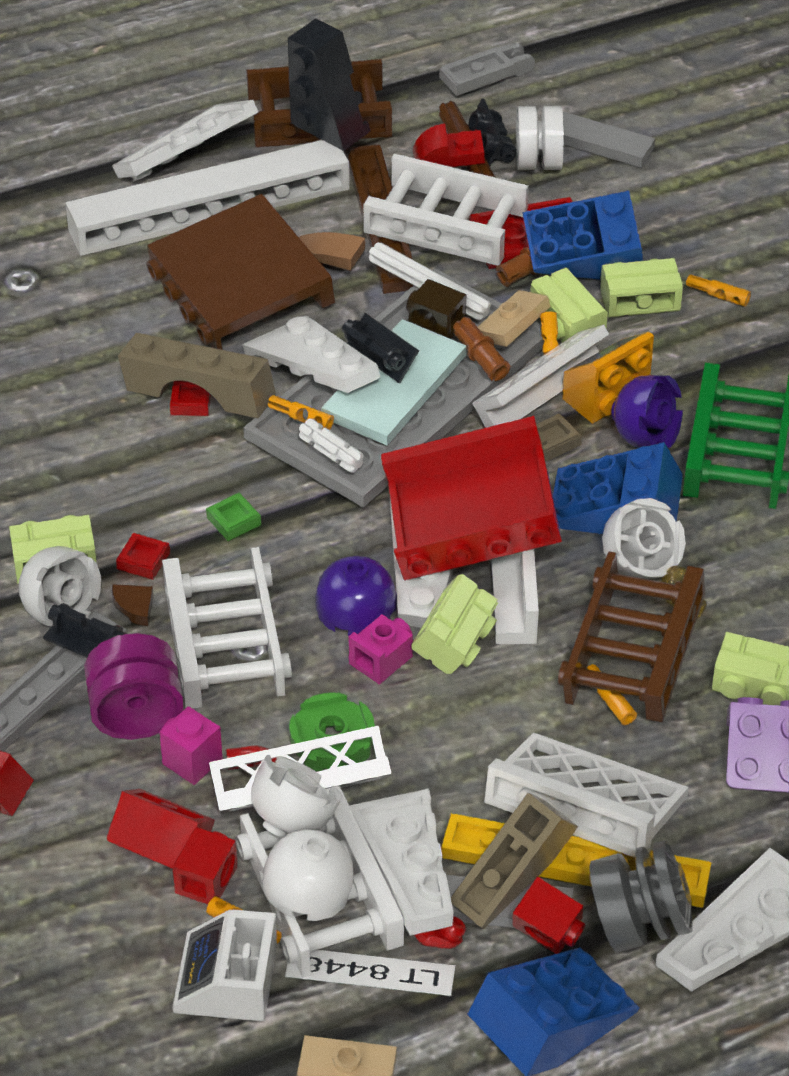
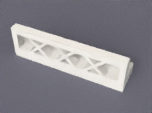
[472,325,609,428]
[491,549,539,644]
[209,726,391,814]

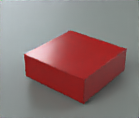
[170,380,211,416]
[116,533,170,580]

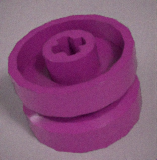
[84,633,184,740]

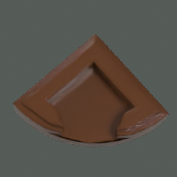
[112,584,154,626]

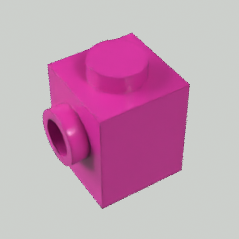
[159,706,223,785]

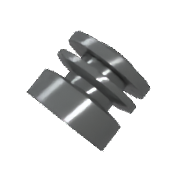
[589,840,693,953]

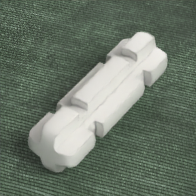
[299,419,364,473]

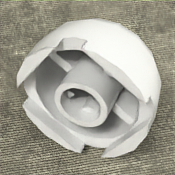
[602,498,686,580]
[19,546,101,627]
[251,754,342,838]
[262,829,353,921]

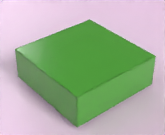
[206,492,261,541]

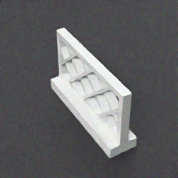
[484,732,689,858]

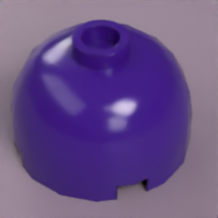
[612,375,683,449]
[315,555,397,636]

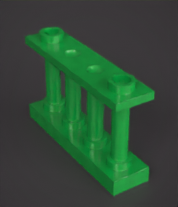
[683,362,789,509]

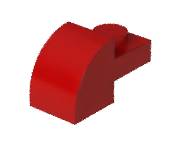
[413,123,485,167]

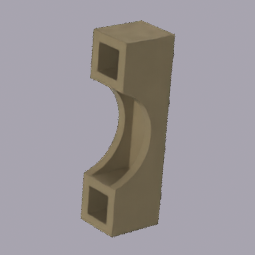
[118,333,276,418]

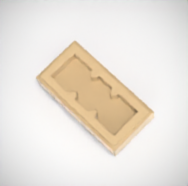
[478,290,551,347]
[297,1035,397,1076]

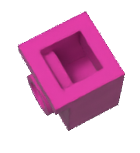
[348,614,413,685]

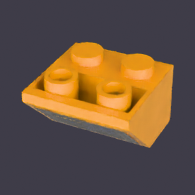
[562,332,654,424]

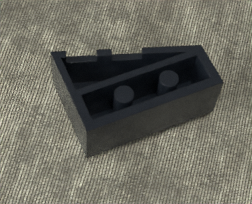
[288,18,371,151]

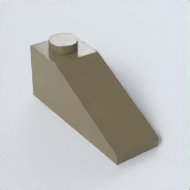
[451,792,579,929]

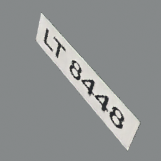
[285,950,455,996]

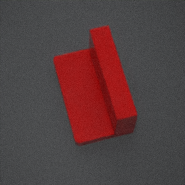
[107,789,215,869]

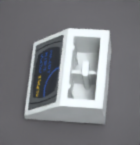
[173,909,277,1021]

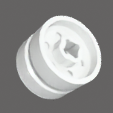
[516,106,563,170]

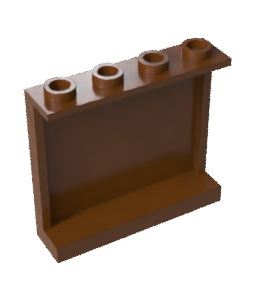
[146,194,335,350]

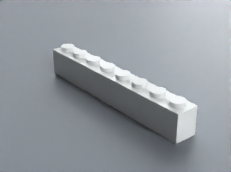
[65,140,349,256]

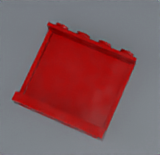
[381,416,562,581]

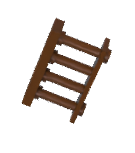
[247,59,392,148]
[558,551,705,723]

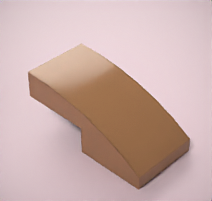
[299,232,365,271]

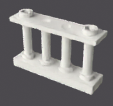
[364,154,529,265]
[162,547,292,708]
[235,785,404,978]

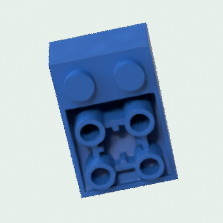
[522,191,643,280]
[553,442,683,534]
[467,948,640,1076]

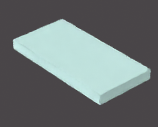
[321,319,467,446]

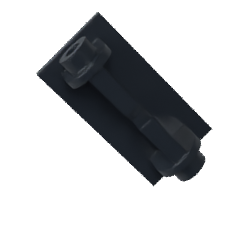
[468,99,517,166]
[342,313,420,383]
[43,603,127,657]

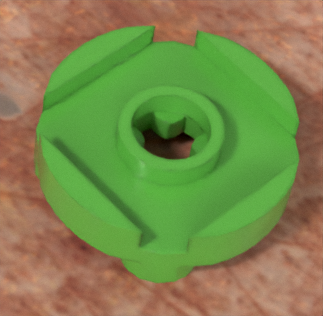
[289,692,375,771]

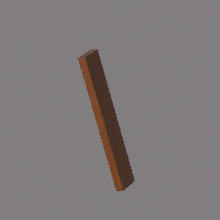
[346,144,414,294]

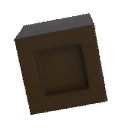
[406,279,467,339]

